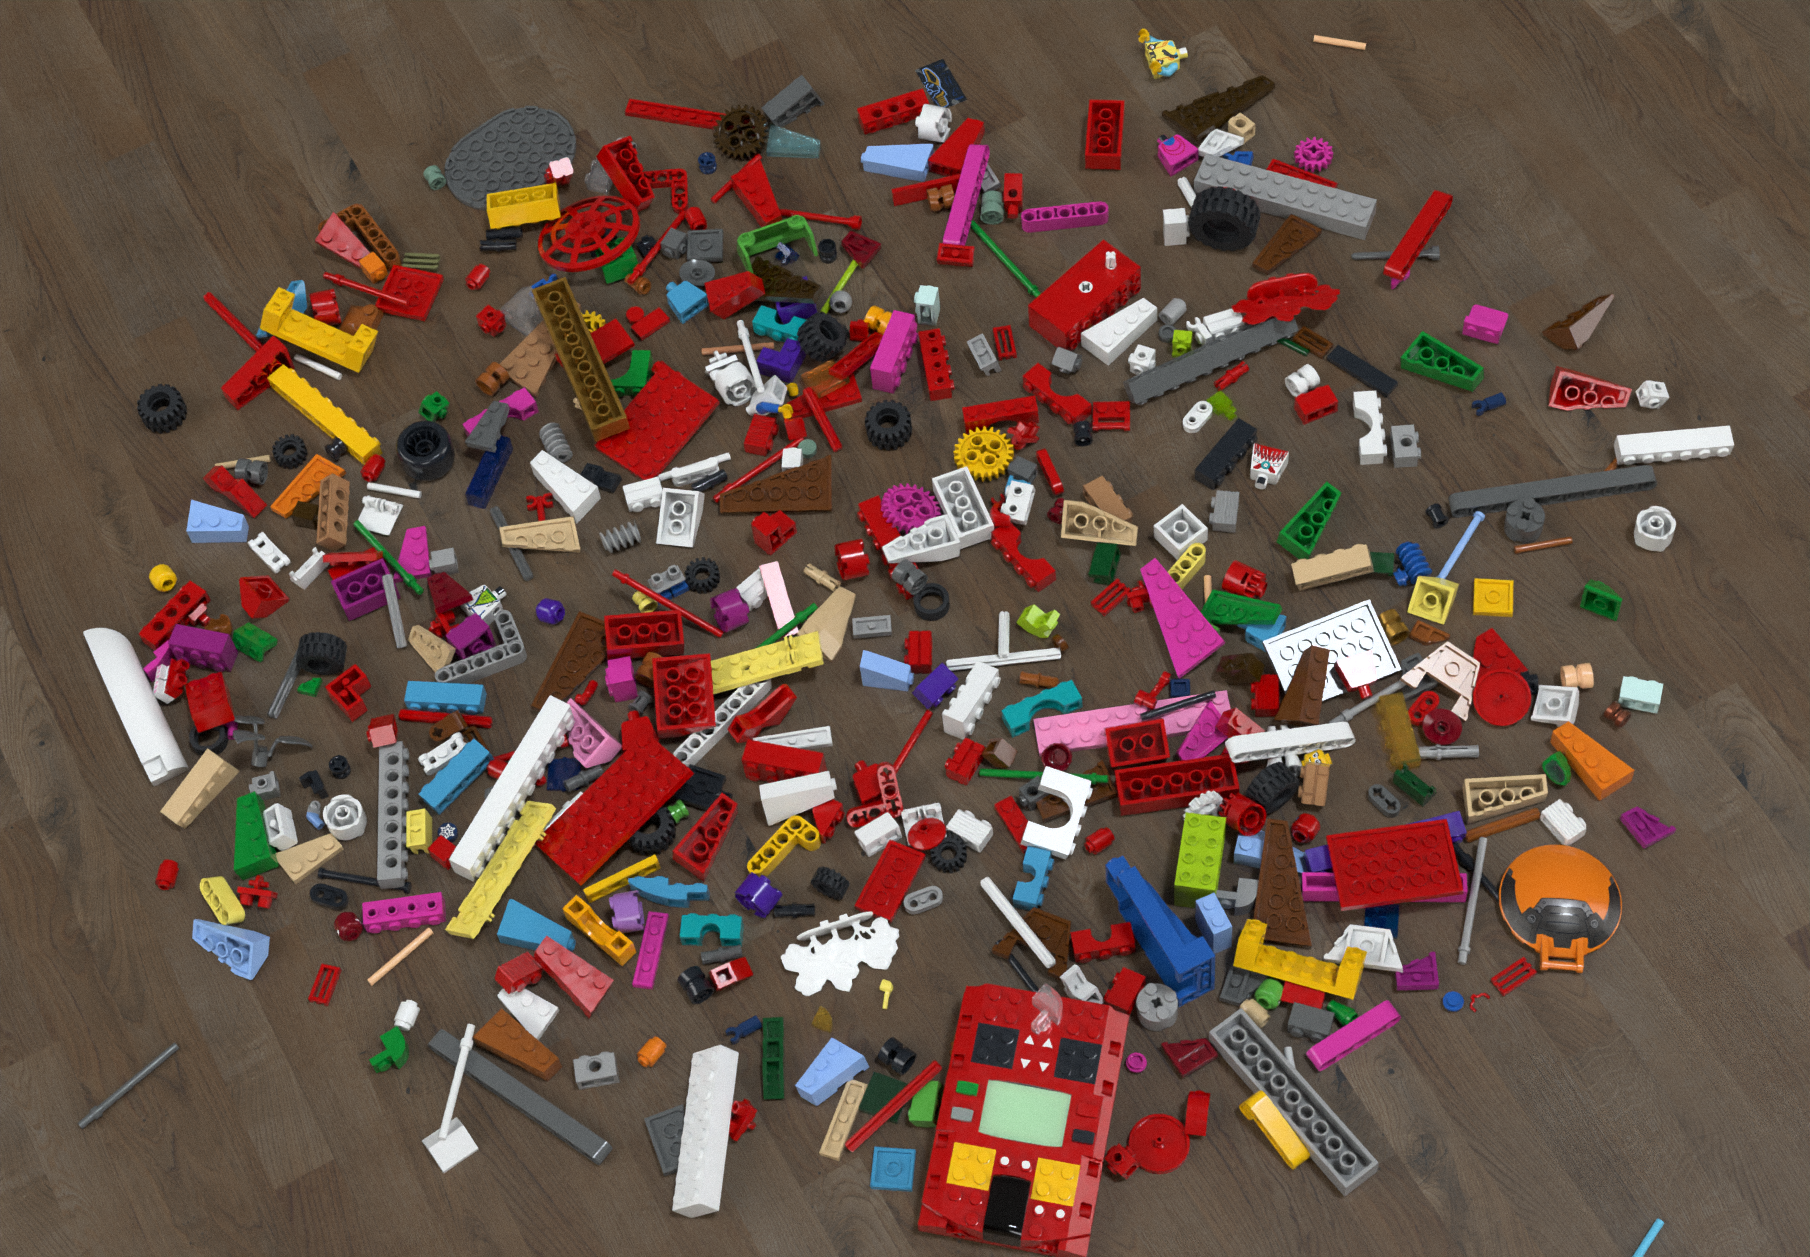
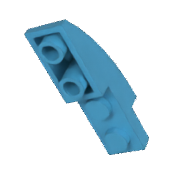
[628,876,710,908]

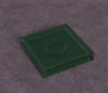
[858,1072,908,1124]

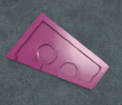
[393,526,431,583]
[1176,701,1228,761]

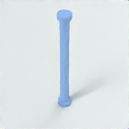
[1437,511,1485,579]

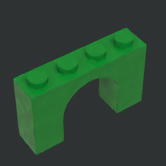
[611,350,653,397]

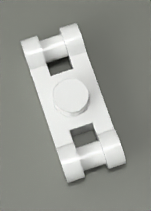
[671,457,719,487]
[247,532,291,574]
[418,732,467,776]

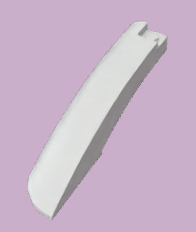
[83,628,189,786]

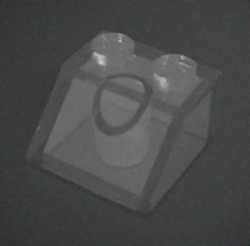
[499,286,543,336]

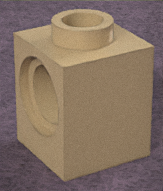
[1228,113,1255,145]

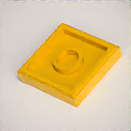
[1473,578,1514,617]

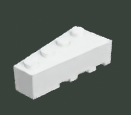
[1081,298,1157,366]
[530,450,601,524]
[942,661,1001,740]

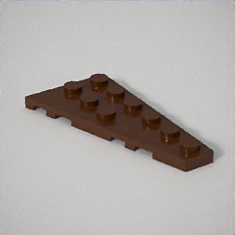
[531,611,607,712]

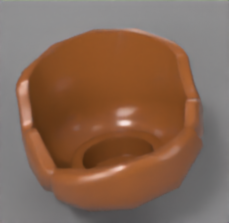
[205,614,233,636]

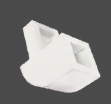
[1060,964,1105,1004]

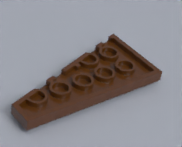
[720,455,832,513]
[1254,818,1312,947]

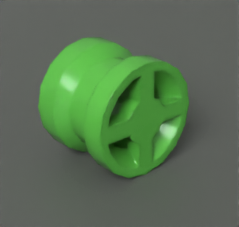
[667,799,690,824]

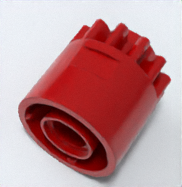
[1222,560,1268,599]
[1218,792,1266,836]

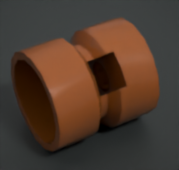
[926,184,954,212]
[475,362,510,396]
[634,652,662,688]

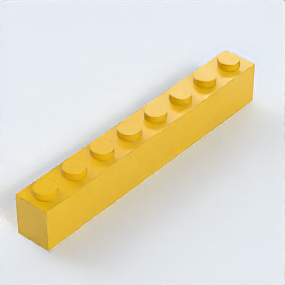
[267,364,382,465]

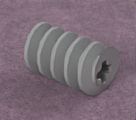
[539,423,573,463]
[599,521,641,553]

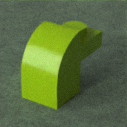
[1016,604,1060,638]

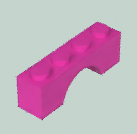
[462,387,539,437]

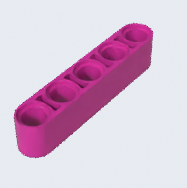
[1021,201,1109,233]
[1306,1000,1401,1071]

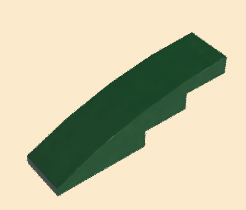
[762,1017,785,1100]

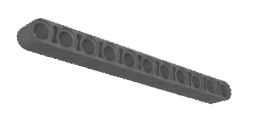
[1448,465,1657,518]
[427,1029,613,1165]

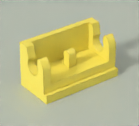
[406,809,432,854]

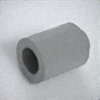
[1159,298,1187,325]

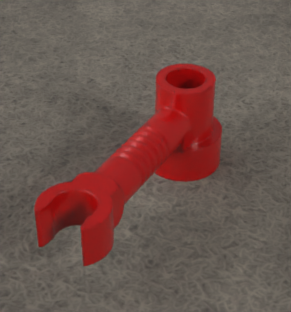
[1134,671,1172,710]

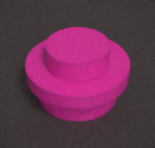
[1126,1052,1147,1073]

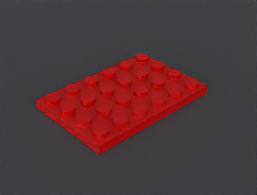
[594,364,720,481]
[1326,819,1464,911]

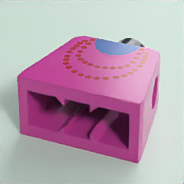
[1157,134,1198,177]

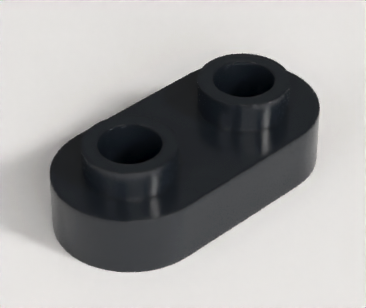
[310,883,349,910]

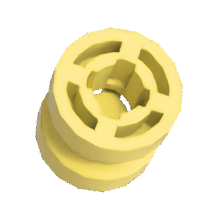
[632,591,658,613]

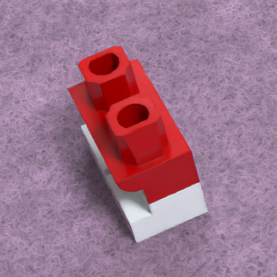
[153,658,190,704]

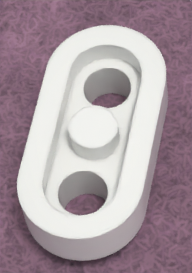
[1183,401,1212,433]

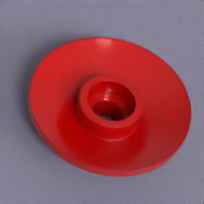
[907,818,946,850]

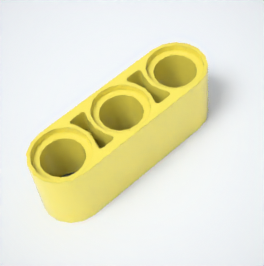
[1168,543,1206,589]
[200,876,245,925]

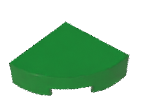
[297,678,323,697]

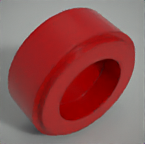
[626,306,645,324]

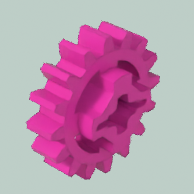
[1294,137,1333,173]

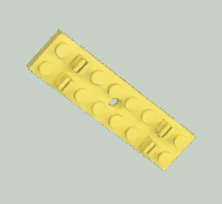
[711,631,824,694]
[445,801,556,939]

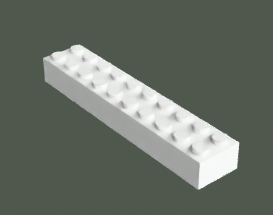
[449,695,575,883]

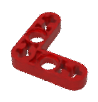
[643,168,689,214]
[846,762,903,827]

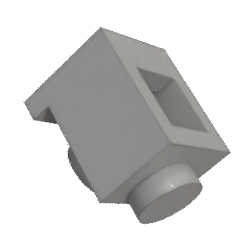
[249,771,281,800]

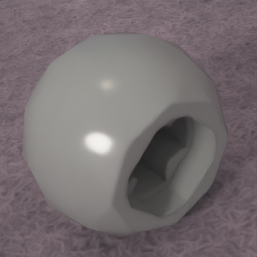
[830,290,852,313]

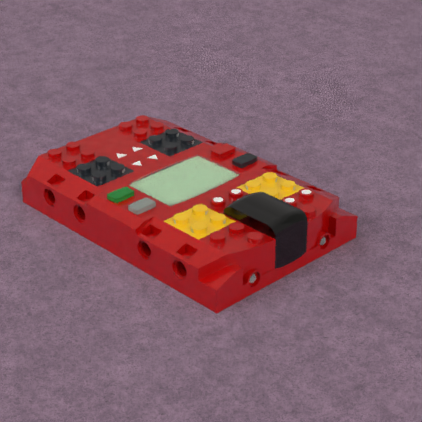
[918,983,1130,1257]

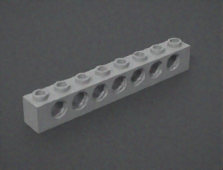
[377,741,409,889]

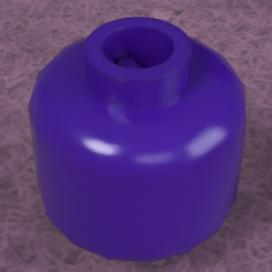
[536,598,565,624]

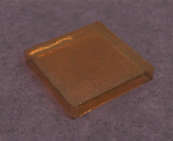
[800,359,850,398]

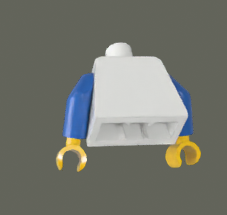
[746,375,798,419]

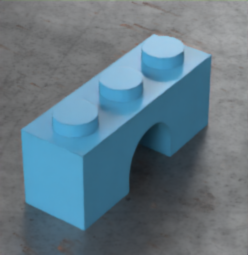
[1013,846,1054,911]

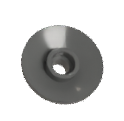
[679,259,715,286]

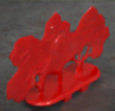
[1231,273,1340,325]

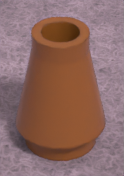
[625,274,651,295]

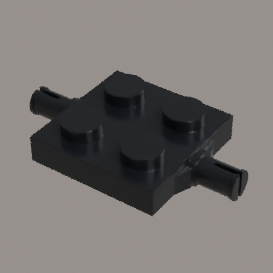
[675,764,733,811]

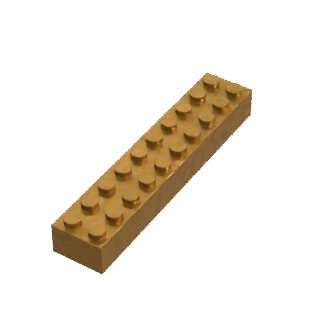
[532,277,630,442]

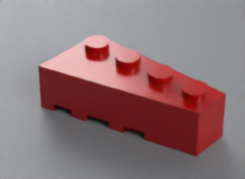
[596,135,655,212]

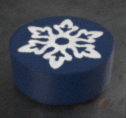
[438,823,458,843]

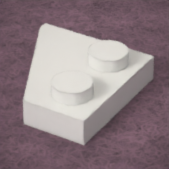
[1198,129,1244,157]

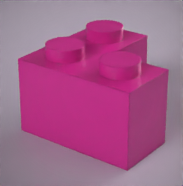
[605,656,638,703]

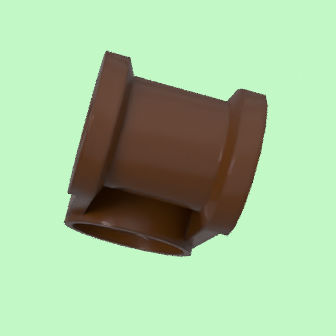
[429,710,468,741]

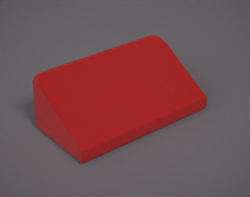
[937,243,975,267]

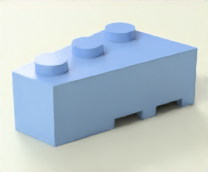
[186,500,249,543]
[795,1038,869,1106]

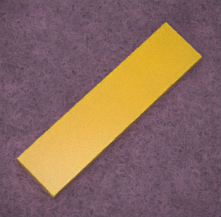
[583,855,661,903]

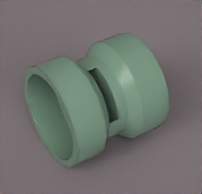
[423,165,446,190]

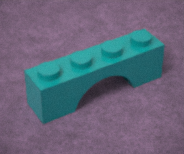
[1001,680,1083,738]

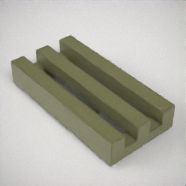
[402,253,440,272]

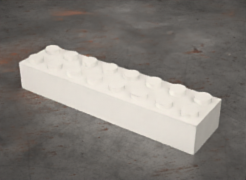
[672,1045,739,1218]

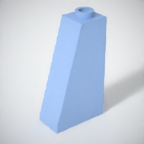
[861,144,934,182]

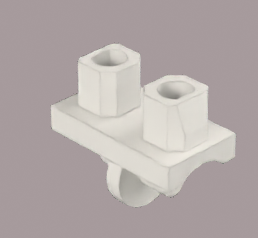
[705,350,738,383]

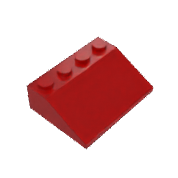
[652,653,716,739]

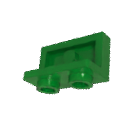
[232,622,278,662]

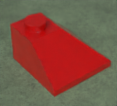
[239,575,289,619]

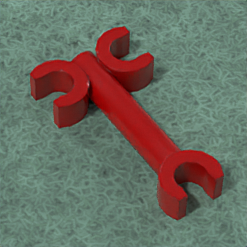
[526,493,554,521]

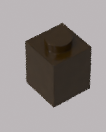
[291,501,319,530]

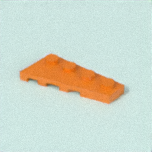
[270,454,346,518]

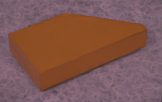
[1409,620,1450,646]

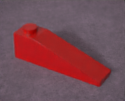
[1548,366,1632,411]

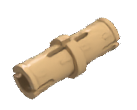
[804,563,841,592]

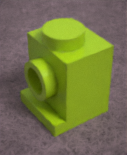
[1172,330,1192,358]

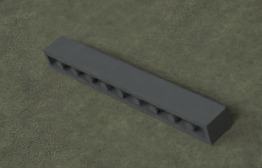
[1123,316,1298,405]

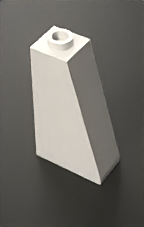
[759,771,837,826]

